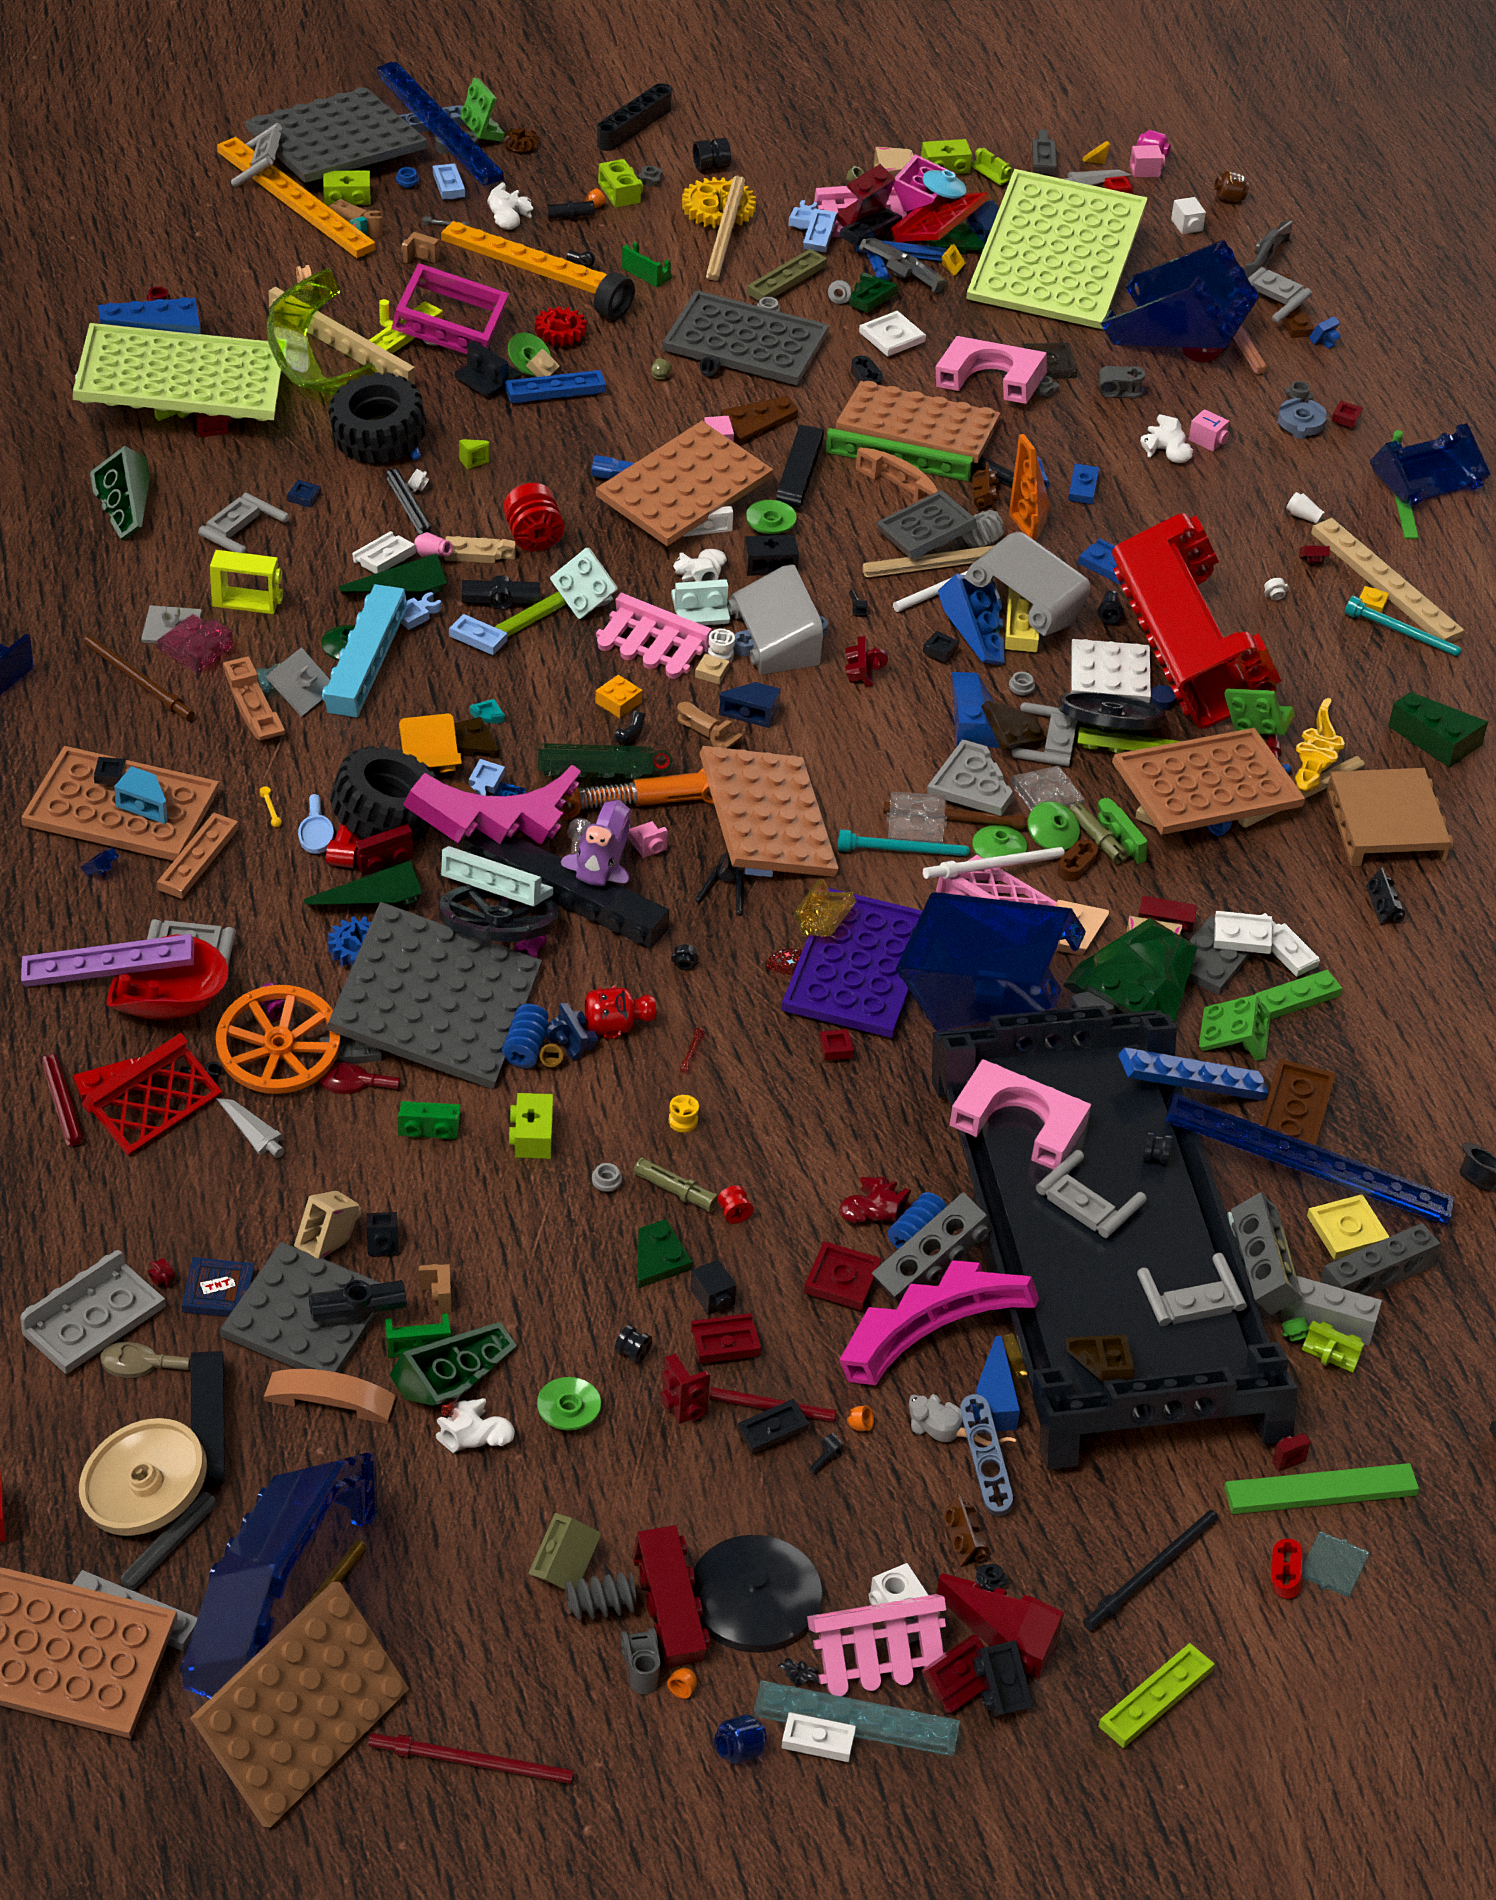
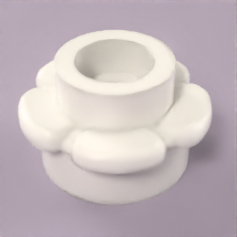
[407,469,429,493]
[1264,578,1289,601]

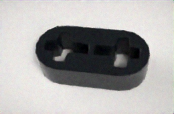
[851,355,883,386]

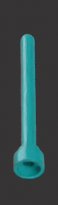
[1344,596,1462,656]
[838,829,970,856]

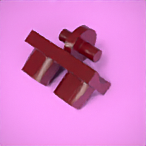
[845,636,888,687]

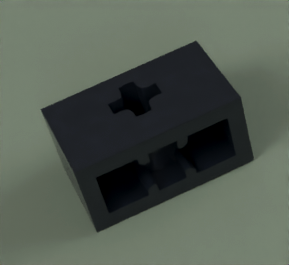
[743,535,799,576]

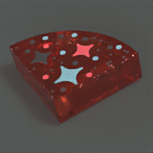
[766,948,802,976]

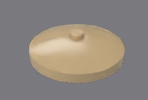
[79,1418,207,1536]

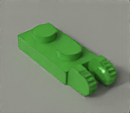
[1098,798,1147,864]

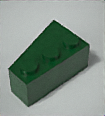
[1388,692,1489,768]

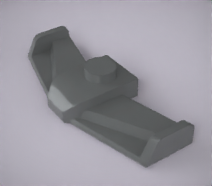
[1243,220,1293,281]
[859,238,947,293]

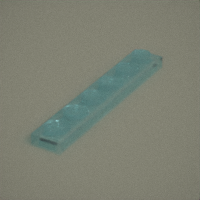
[753,1680,960,1757]

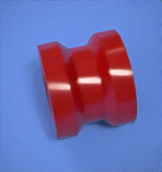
[717,1185,754,1224]

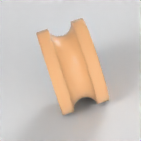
[296,265,312,287]

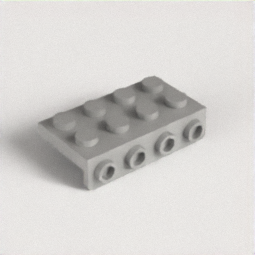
[20,1250,166,1374]

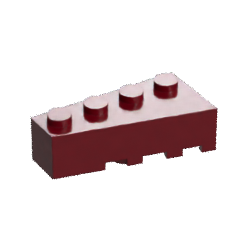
[632,1525,710,1668]

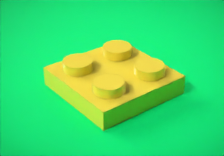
[1307,1194,1389,1260]

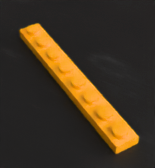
[441,221,607,294]

